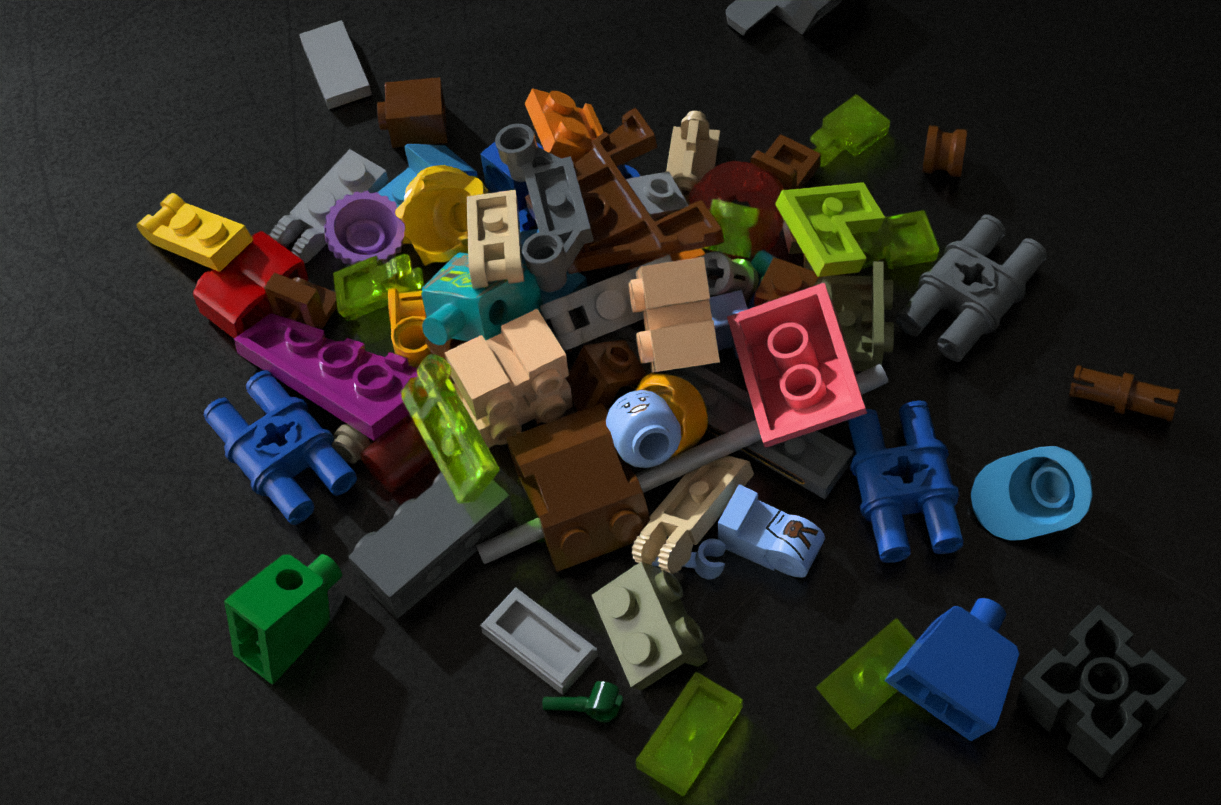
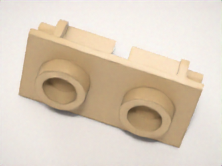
[666,111,720,209]

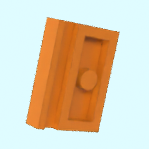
[525,88,604,163]

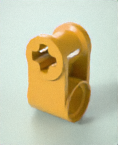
[388,288,436,371]

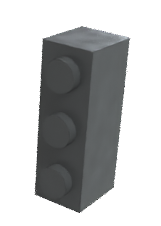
[348,456,514,619]

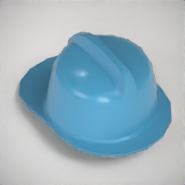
[971,446,1093,540]

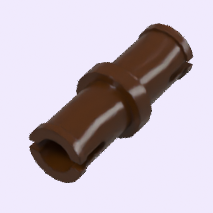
[1069,365,1180,422]

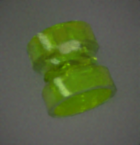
[704,199,760,258]

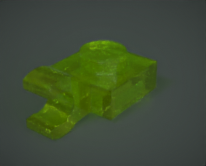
[810,94,890,167]
[852,210,939,269]
[333,254,424,321]

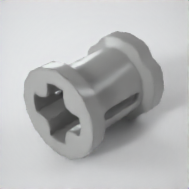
[702,251,759,302]

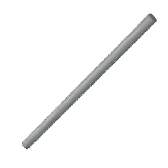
[476,364,888,565]

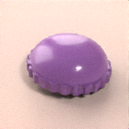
[324,191,405,269]

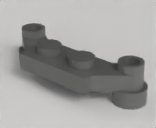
[495,124,594,292]

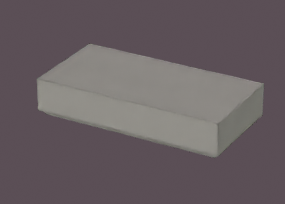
[299,20,372,109]
[480,587,598,695]

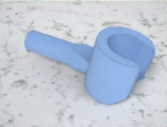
[652,539,726,580]

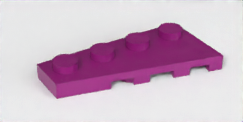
[234,313,447,441]

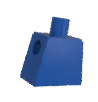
[885,598,1019,741]

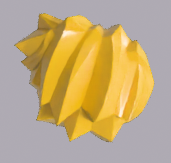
[395,165,488,266]

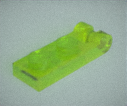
[401,354,500,504]

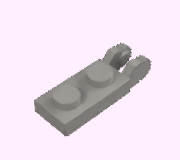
[269,149,388,264]

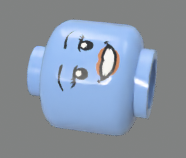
[606,390,681,468]

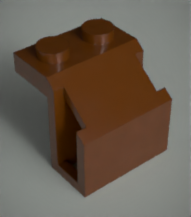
[506,403,650,572]

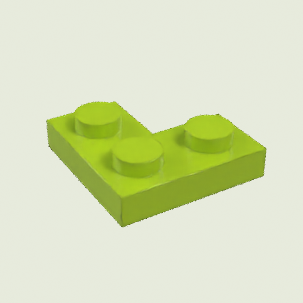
[775,182,885,277]

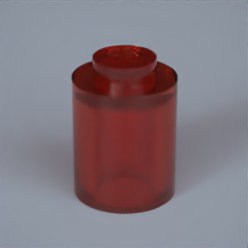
[360,414,441,493]

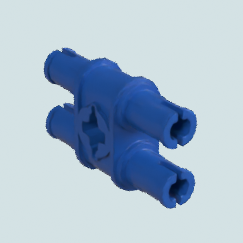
[204,370,357,525]
[848,401,963,563]

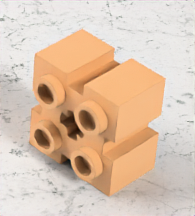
[628,257,720,373]
[445,309,573,450]

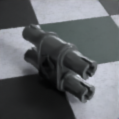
[896,215,1047,362]

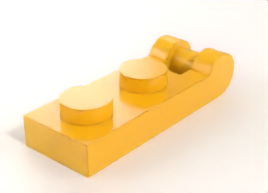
[137,193,254,272]

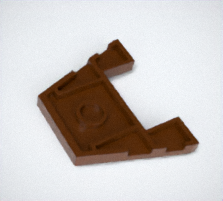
[525,108,724,274]

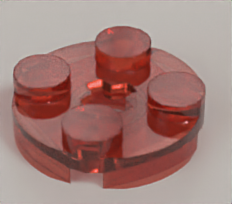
[689,161,784,260]

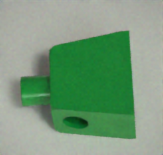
[224,554,343,685]

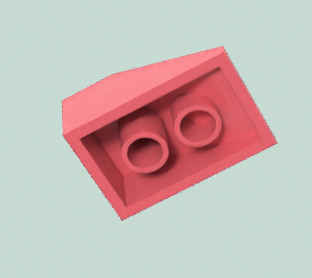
[727,282,867,448]

